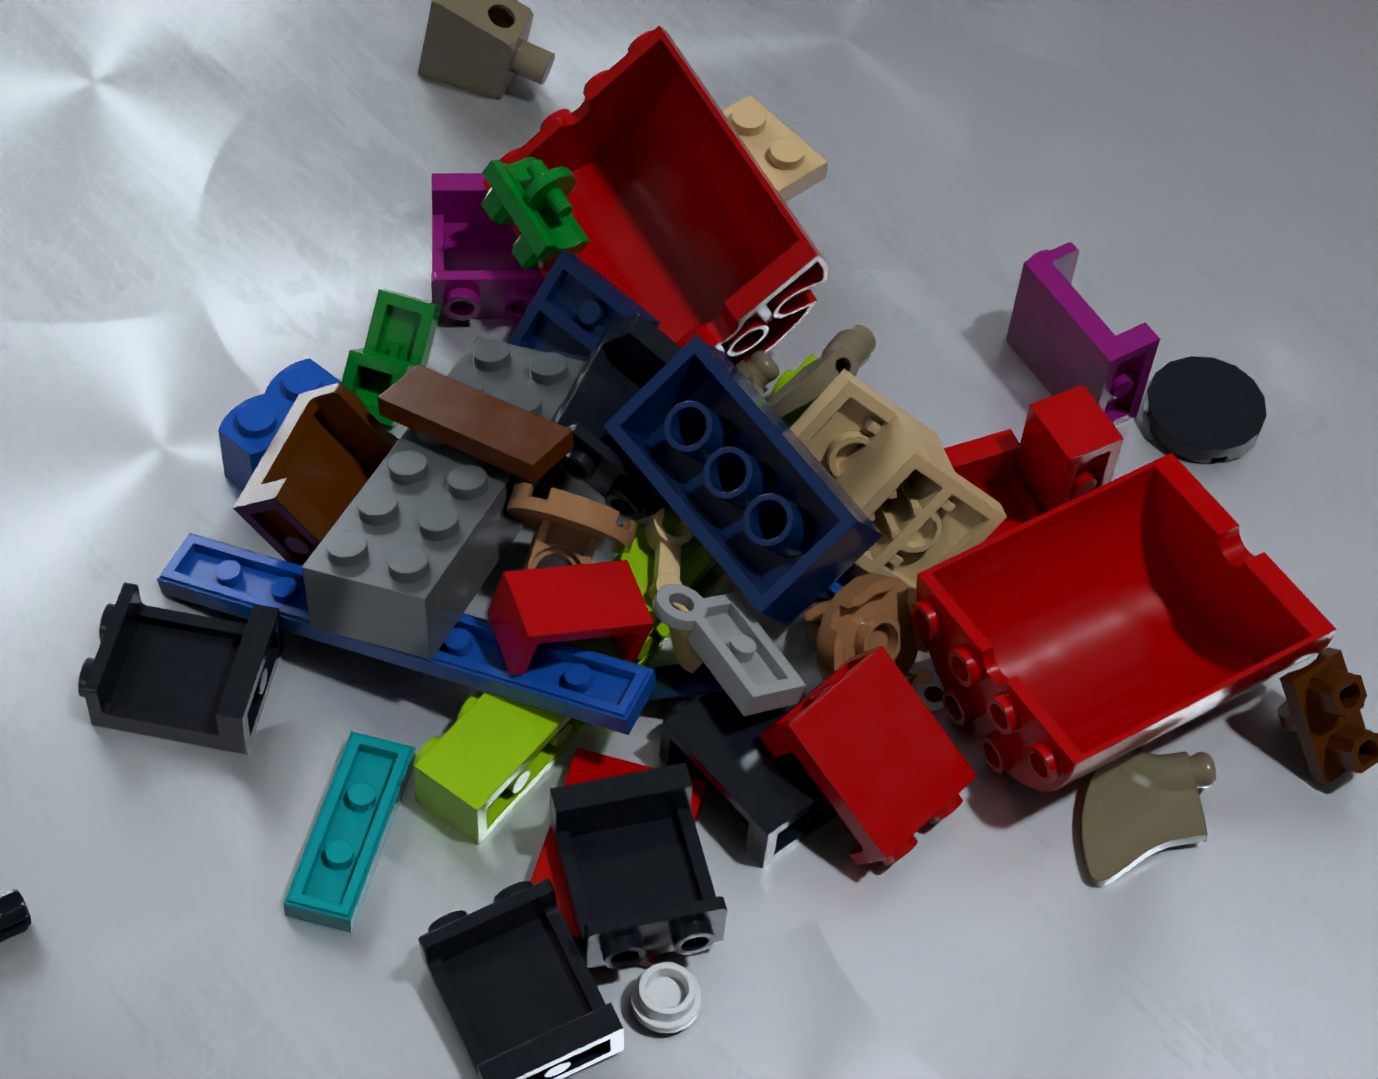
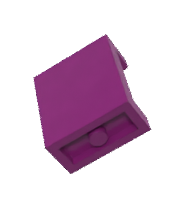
[431,173,545,320]
[1006,242,1160,426]

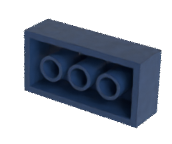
[603,335,883,625]

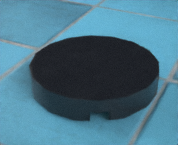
[1143,356,1267,463]

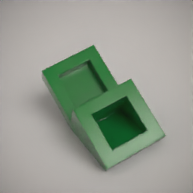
[341,289,442,426]

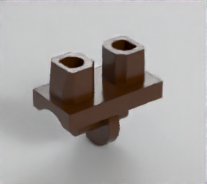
[1277,647,1378,785]

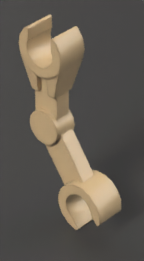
[645,508,703,673]

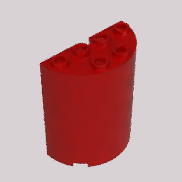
[482,26,829,365]
[911,453,1337,792]

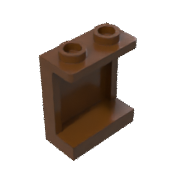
[233,383,399,566]

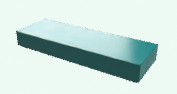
[283,731,416,933]

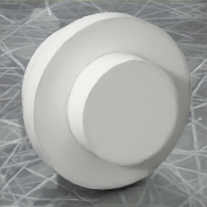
[630,962,702,1033]

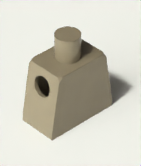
[418,0,555,99]

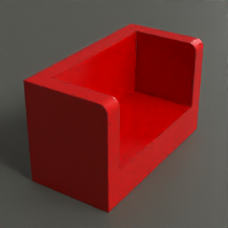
[1016,386,1124,514]
[487,560,654,676]

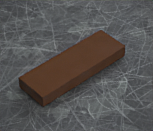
[377,364,574,483]

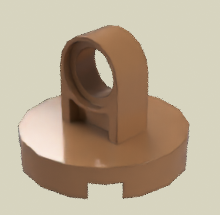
[506,483,638,570]
[804,572,928,685]

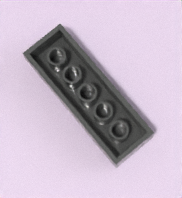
[302,337,586,660]

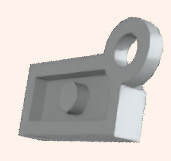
[652,584,806,716]

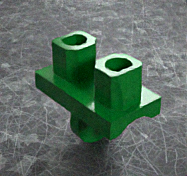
[481,157,589,269]

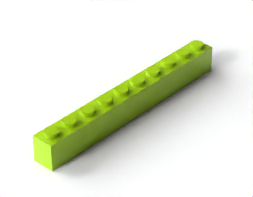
[413,354,819,845]

